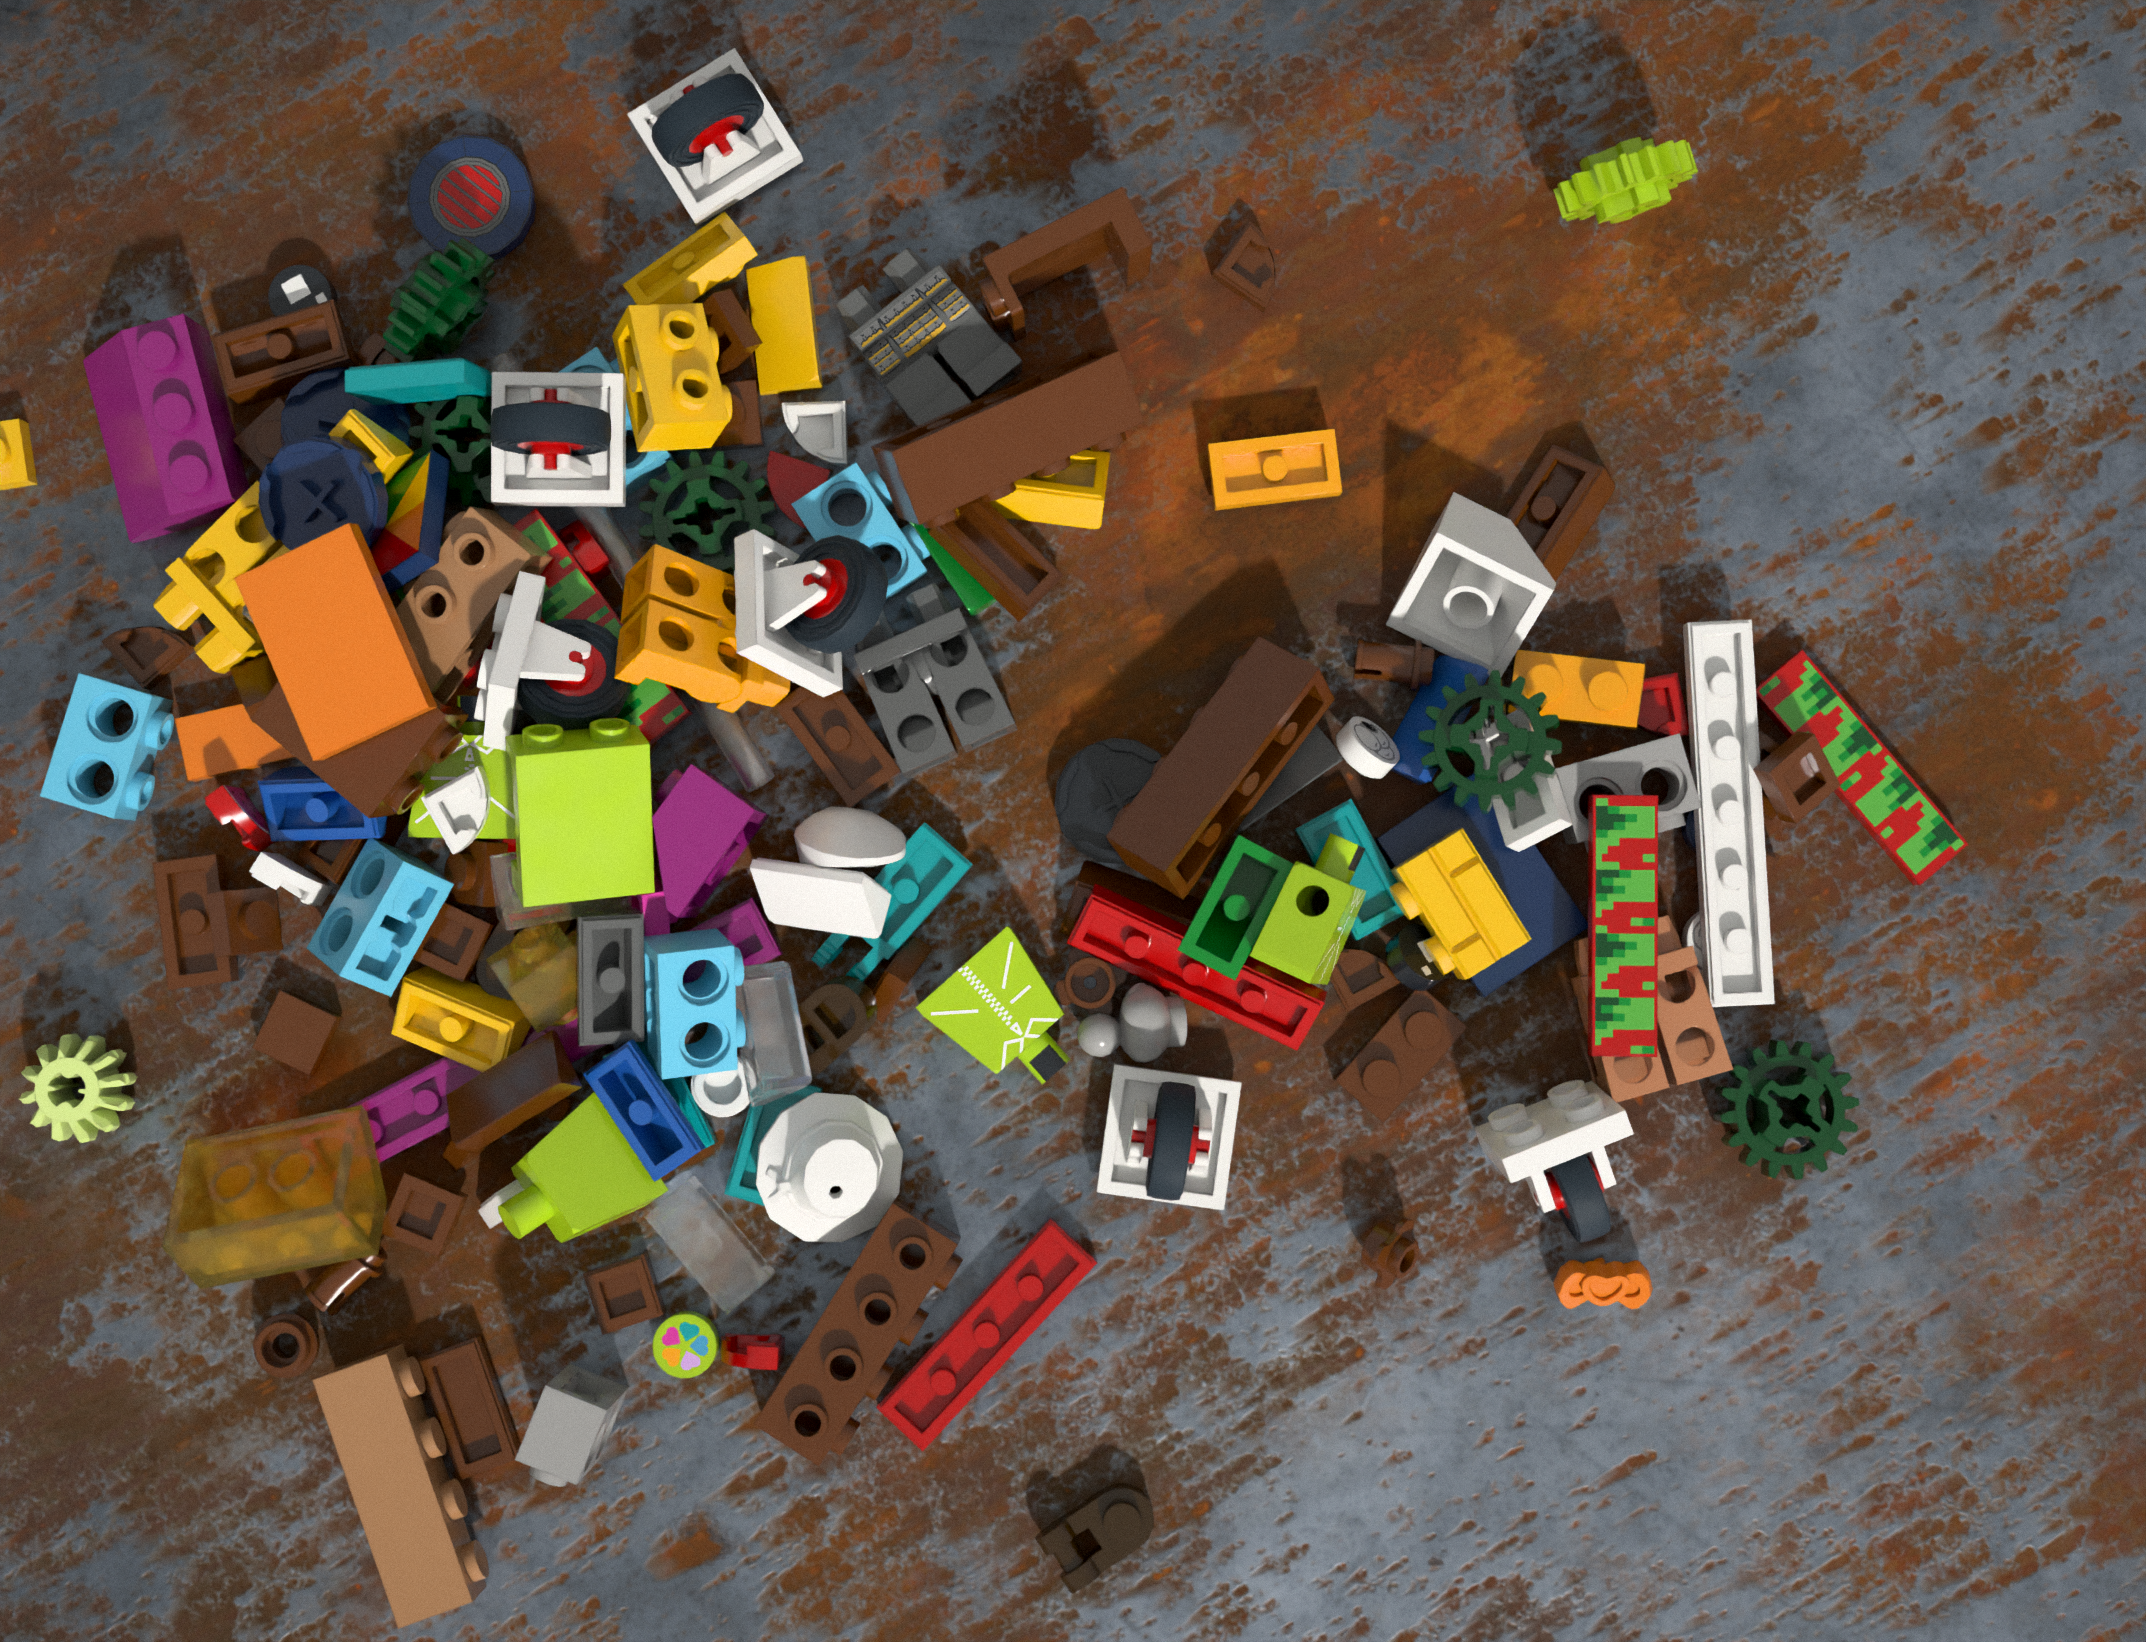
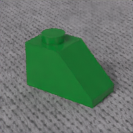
[1177,835,1294,980]

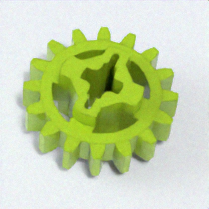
[1553,137,1698,224]

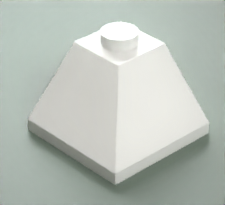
[1386,492,1556,677]

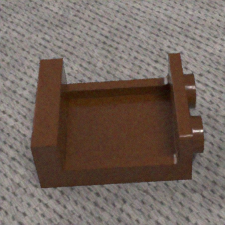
[978,186,1152,342]
[251,681,469,818]

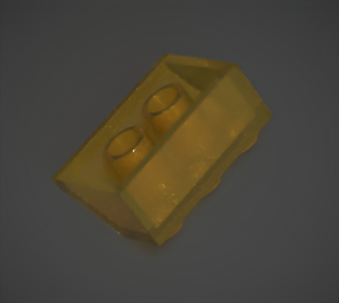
[161,1105,387,1289]

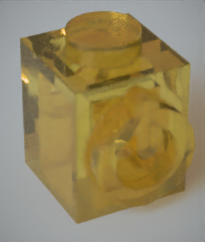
[486,915,577,1033]

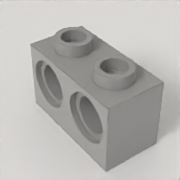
[1555,733,1702,853]
[515,1364,629,1487]

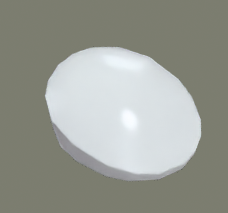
[794,807,906,868]

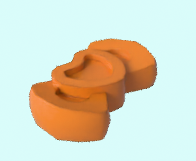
[1553,1258,1653,1309]

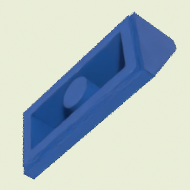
[1391,655,1489,786]
[258,766,387,841]
[583,1039,706,1182]

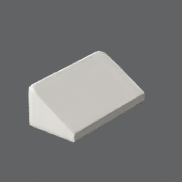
[750,857,892,939]

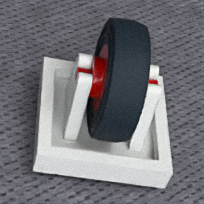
[627,48,803,226]
[491,372,626,507]
[734,529,888,697]
[474,571,631,751]
[1096,1063,1241,1210]
[1474,1080,1634,1243]

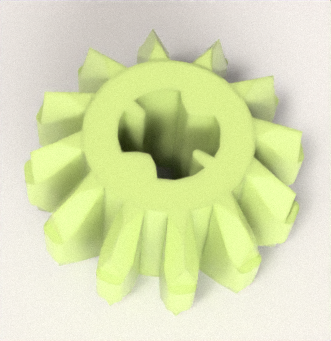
[19,1034,137,1143]

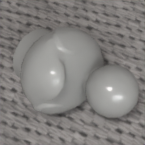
[1077,983,1187,1063]

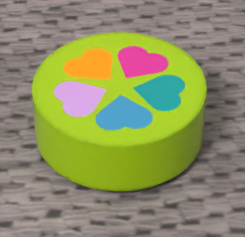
[653,1311,720,1378]

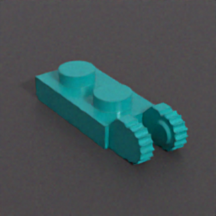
[811,822,973,983]

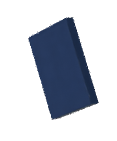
[1375,773,1588,998]

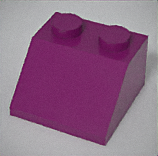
[652,764,770,918]

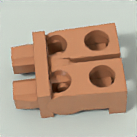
[1570,915,1733,1102]

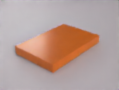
[234,523,437,761]

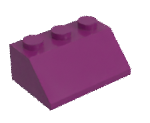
[83,313,249,543]

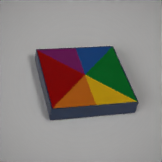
[369,449,450,595]

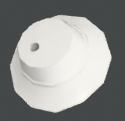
[756,1092,903,1242]

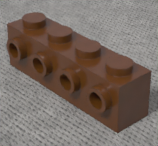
[871,347,1145,528]
[1106,636,1335,900]
[753,1197,963,1466]

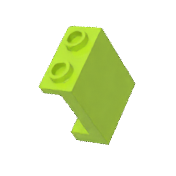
[505,718,655,907]

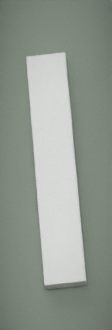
[1683,619,1775,1007]

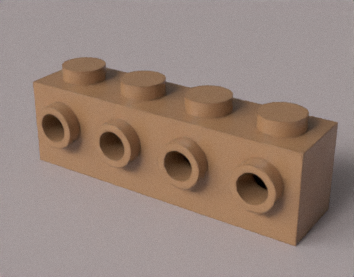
[396,506,553,705]
[312,1343,489,1629]

